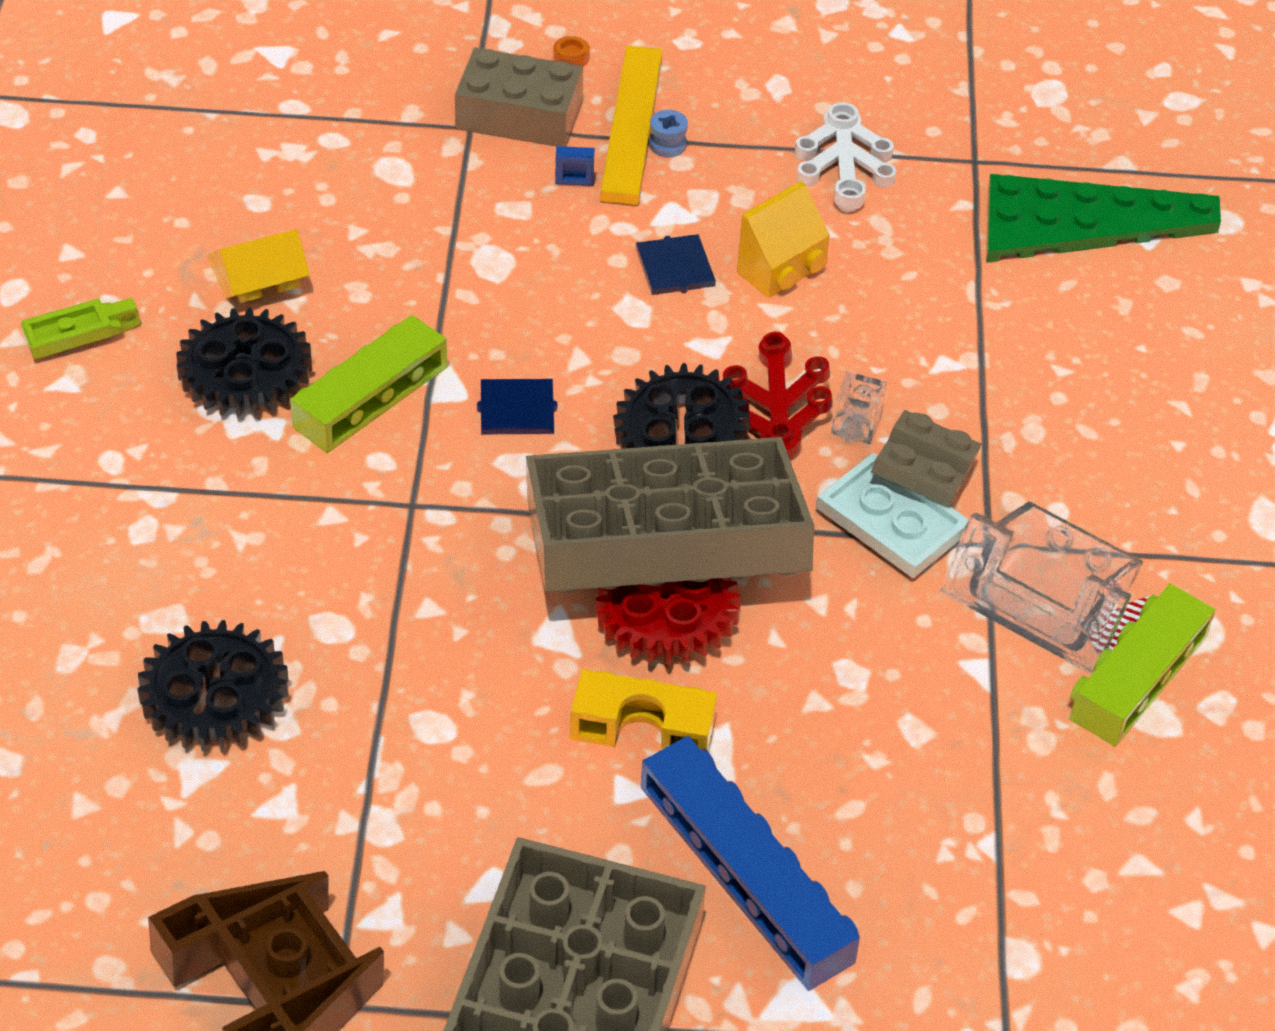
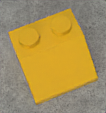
[737,181,830,299]
[207,229,310,303]

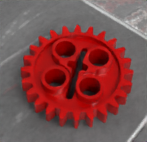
[595,577,740,664]

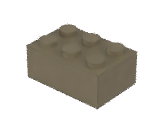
[455,47,583,147]

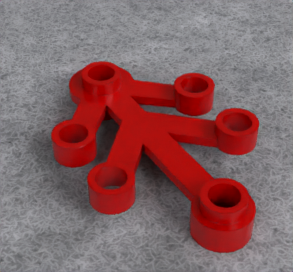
[722,331,833,458]

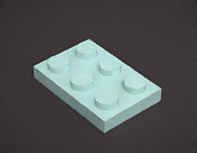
[815,453,971,578]

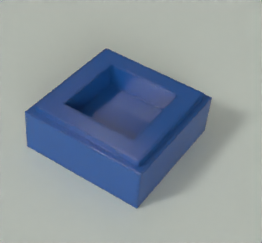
[555,146,595,186]

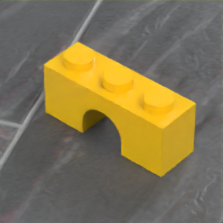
[570,669,718,751]

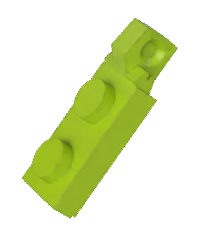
[20,297,141,360]

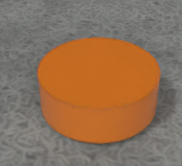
[553,36,590,67]

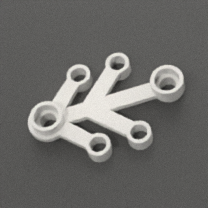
[795,102,897,213]

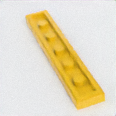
[600,45,662,205]

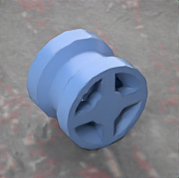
[649,110,688,158]

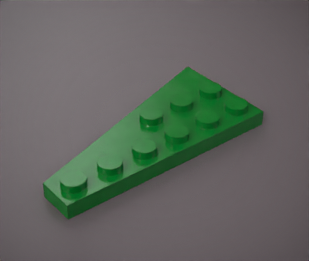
[986,174,1221,263]

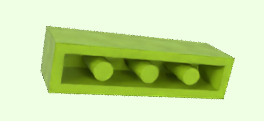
[290,314,448,454]
[1069,583,1216,747]

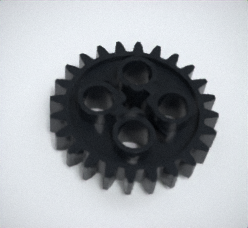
[176,307,312,417]
[613,363,750,449]
[137,620,289,752]

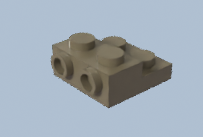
[870,409,981,508]

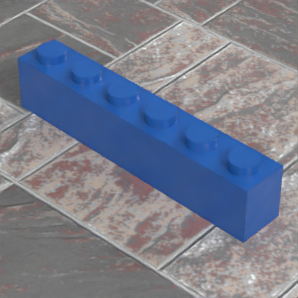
[640,736,860,992]

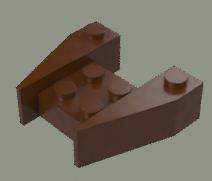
[148,871,384,1031]

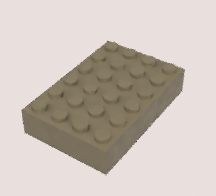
[526,437,814,593]
[443,837,706,1031]

